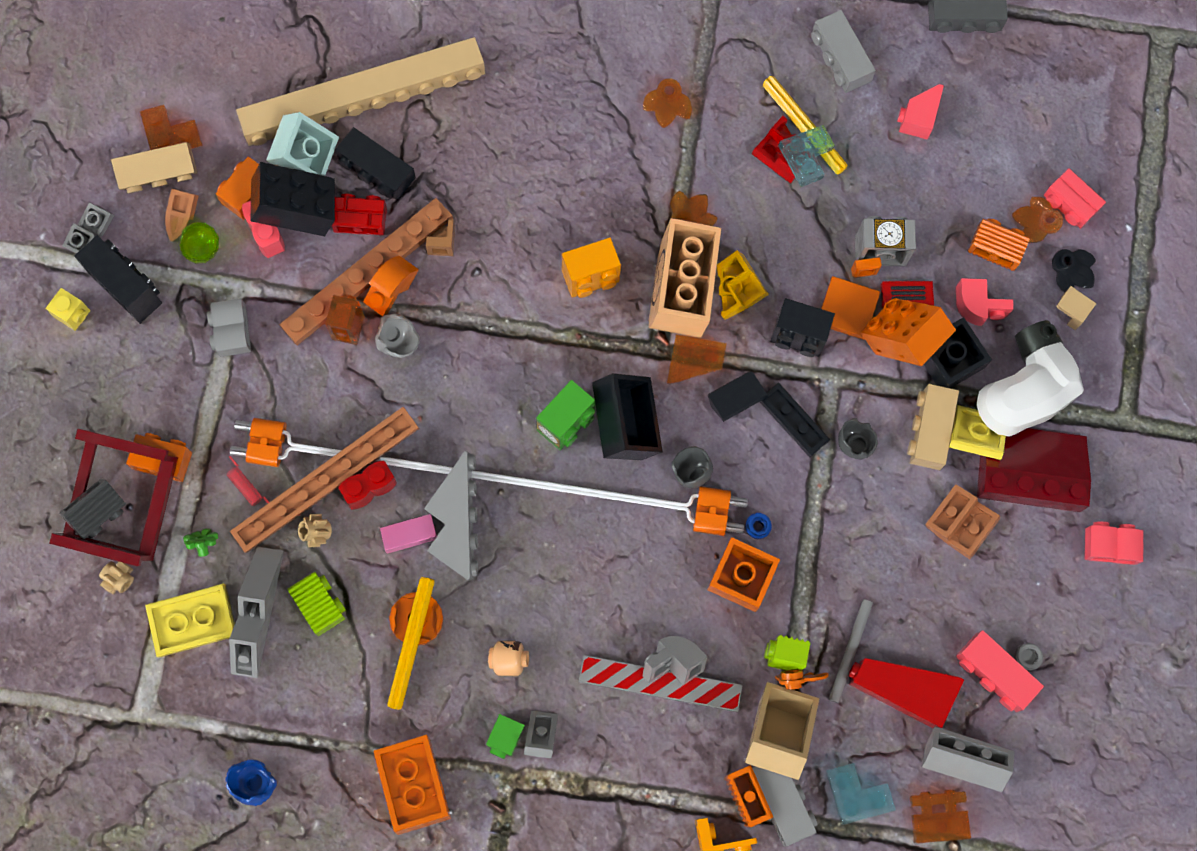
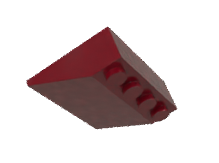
[977,428,1091,512]

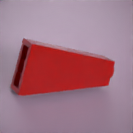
[848,658,964,729]

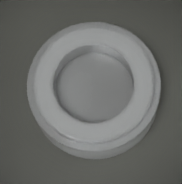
[1014,643,1043,671]

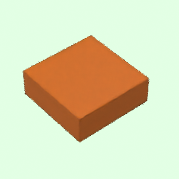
[851,257,882,278]

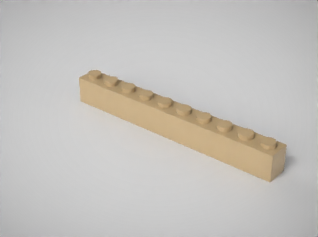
[236,37,485,146]

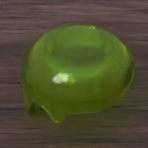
[179,222,219,264]

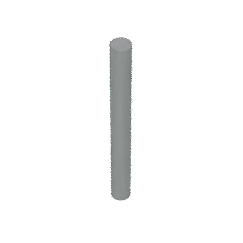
[828,599,873,703]

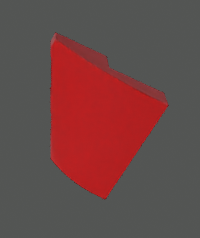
[752,115,810,184]

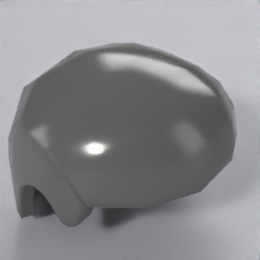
[838,418,878,460]
[671,446,713,489]

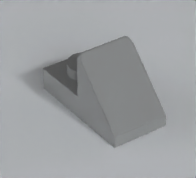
[524,710,558,758]

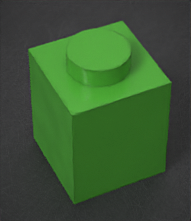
[486,714,525,759]

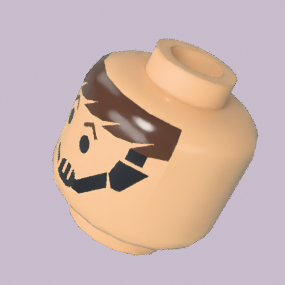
[488,641,529,676]

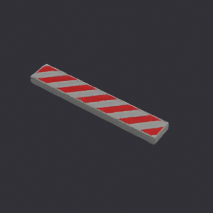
[578,655,742,712]

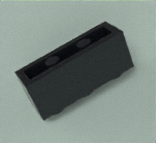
[335,127,416,201]

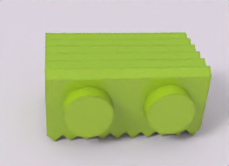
[287,572,346,636]
[764,635,810,670]

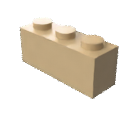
[111,142,197,194]
[907,384,959,470]

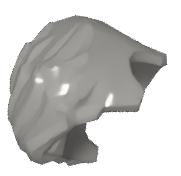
[375,314,420,358]

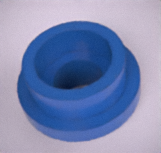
[745,513,772,539]

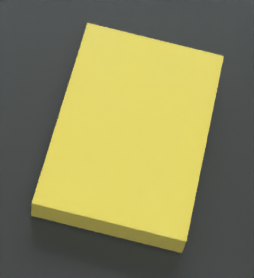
[145,584,235,658]

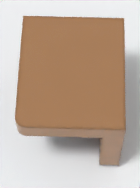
[426,219,455,256]

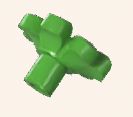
[183,529,218,557]

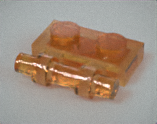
[910,789,971,843]

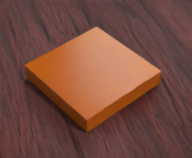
[821,276,880,340]

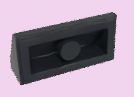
[708,371,768,422]

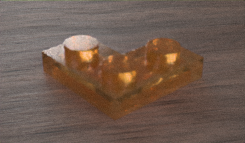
[140,104,203,150]

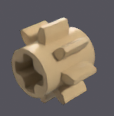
[298,514,332,547]
[99,561,134,594]

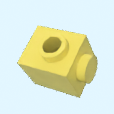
[45,288,90,331]

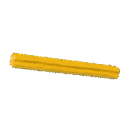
[763,76,847,175]
[387,577,435,710]

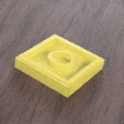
[949,405,1006,460]

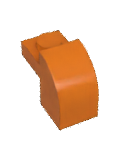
[363,255,419,316]

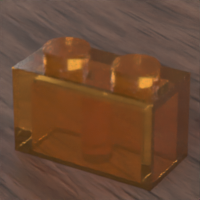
[325,294,365,345]

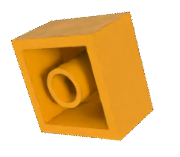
[562,237,621,298]

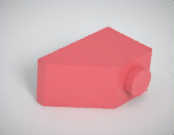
[897,84,944,139]

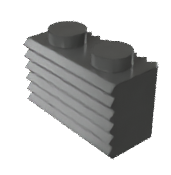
[59,478,126,539]

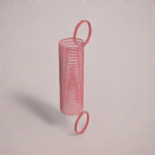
[227,455,269,506]

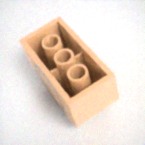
[649,218,721,338]

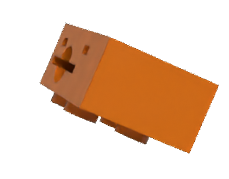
[860,298,956,366]
[374,735,451,835]

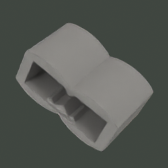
[207,298,251,357]

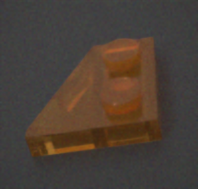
[667,334,727,384]

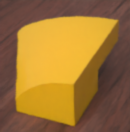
[717,250,769,320]

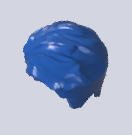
[226,760,277,806]

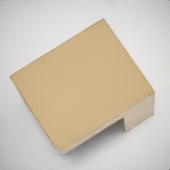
[1057,286,1096,330]

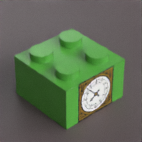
[536,380,595,450]

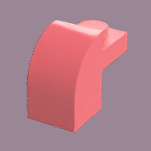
[956,278,1013,326]

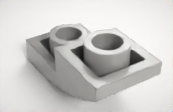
[62,203,115,254]

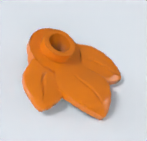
[775,670,829,690]

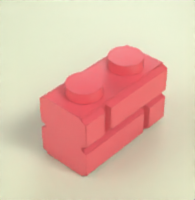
[1044,168,1106,229]

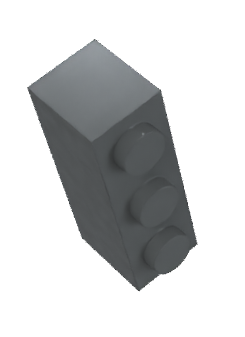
[928,0,1008,33]

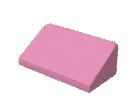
[380,514,437,554]

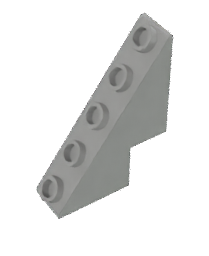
[424,451,478,580]
[229,547,284,678]

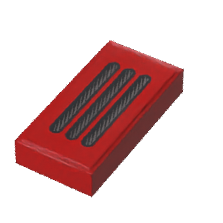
[881,281,934,308]

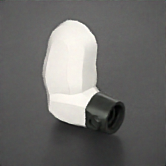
[977,320,1084,436]

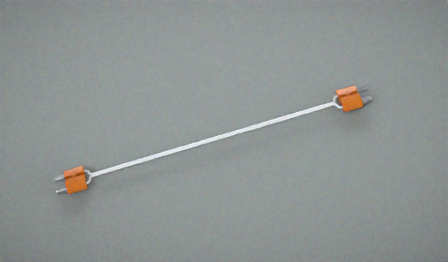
[230,418,748,536]

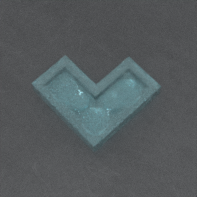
[778,125,835,187]
[826,763,896,825]

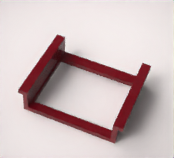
[49,429,178,567]

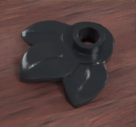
[1052,249,1096,293]

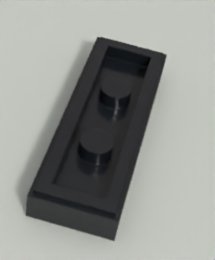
[760,382,831,458]

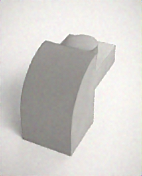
[642,636,707,685]

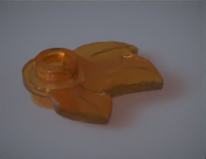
[643,78,692,128]
[670,191,717,226]
[1012,197,1063,243]

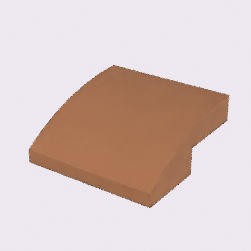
[925,484,1000,559]

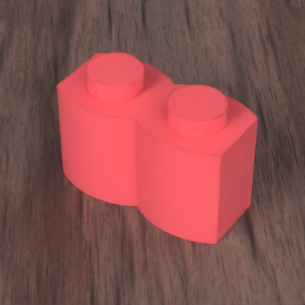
[242,201,285,258]
[1085,522,1143,565]

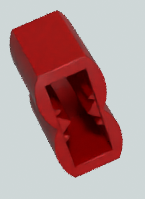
[338,461,397,510]

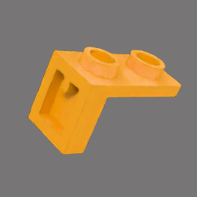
[695,818,757,851]

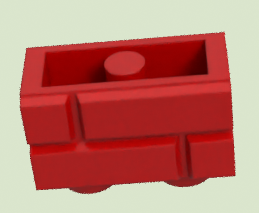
[332,194,387,236]

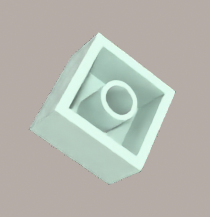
[266,112,339,176]

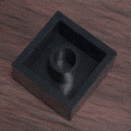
[770,298,835,357]
[923,317,992,389]

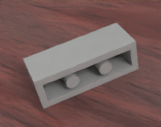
[811,10,876,93]
[922,727,1014,792]
[753,766,818,847]

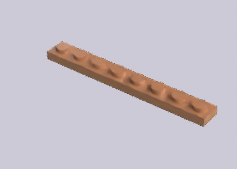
[279,198,453,346]
[230,407,420,553]

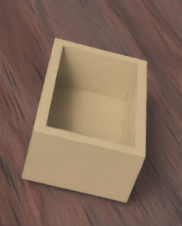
[745,682,819,780]

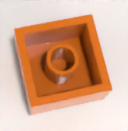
[707,537,780,612]

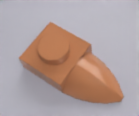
[165,189,199,241]

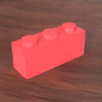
[956,630,1044,712]

